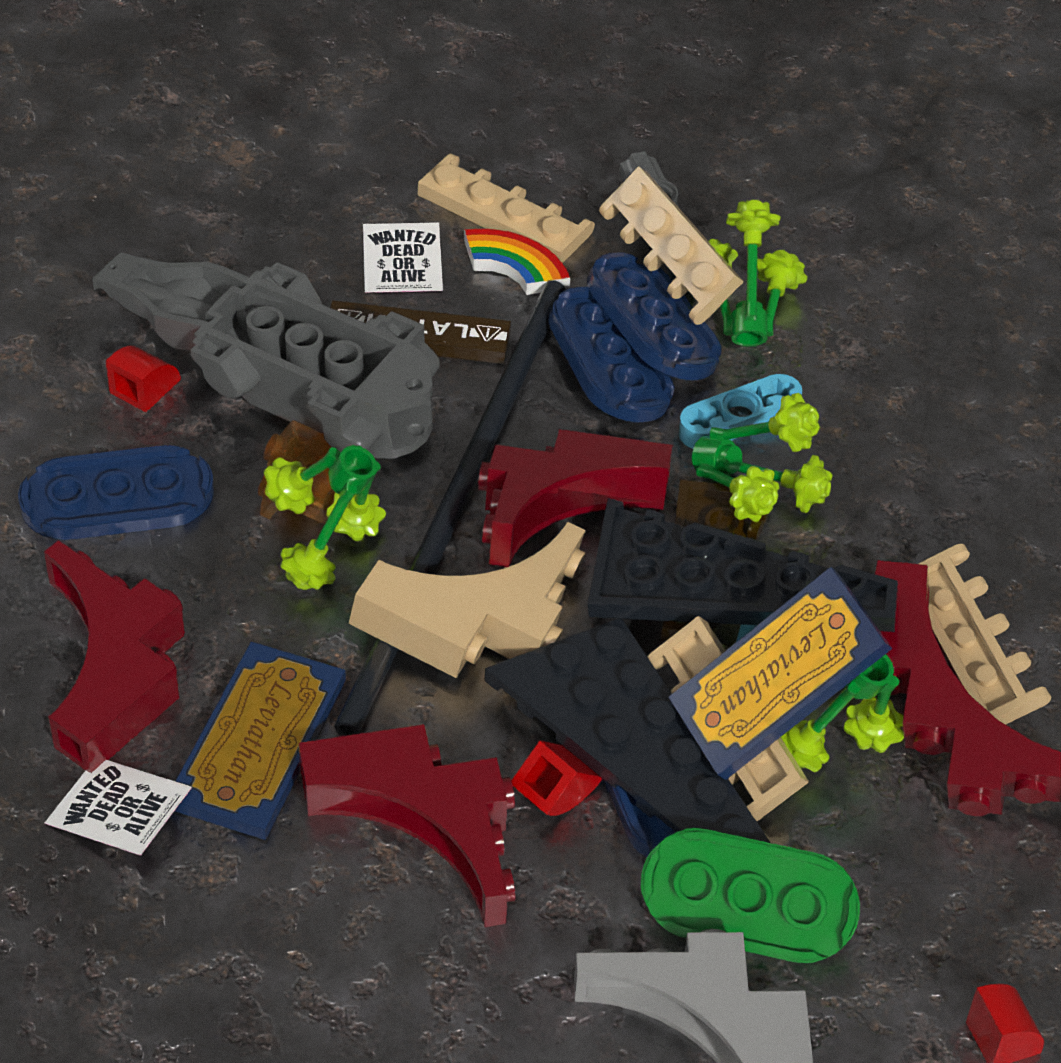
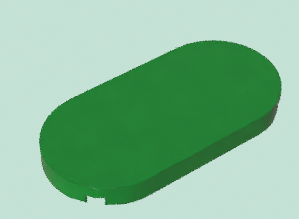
[641,828,860,963]

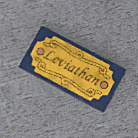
[669,567,892,780]
[175,641,346,840]

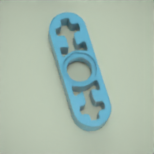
[679,374,802,449]

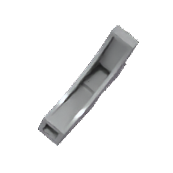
[574,929,813,1063]

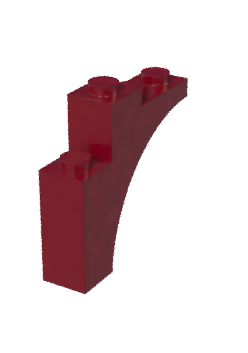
[478,429,673,567]
[44,540,185,773]
[299,724,515,927]

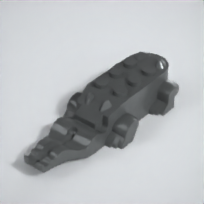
[92,252,440,459]

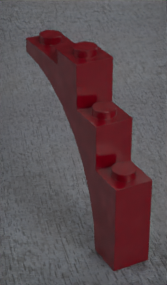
[875,560,1061,816]

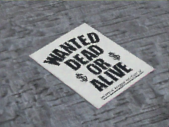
[363,223,443,293]
[44,760,192,856]

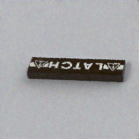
[330,300,511,364]

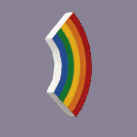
[464,229,570,295]

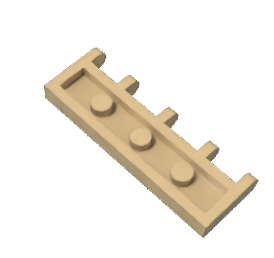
[418,153,595,263]
[599,166,744,325]
[918,544,1051,725]
[647,616,809,821]

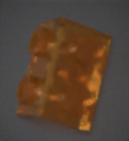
[258,420,335,524]

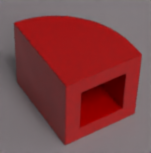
[105,345,181,412]
[511,740,603,816]
[966,984,1044,1063]

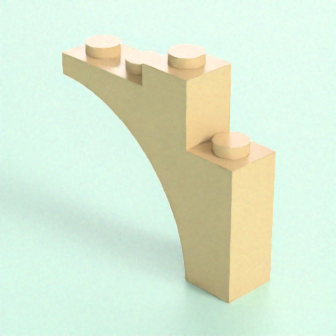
[348,522,586,678]

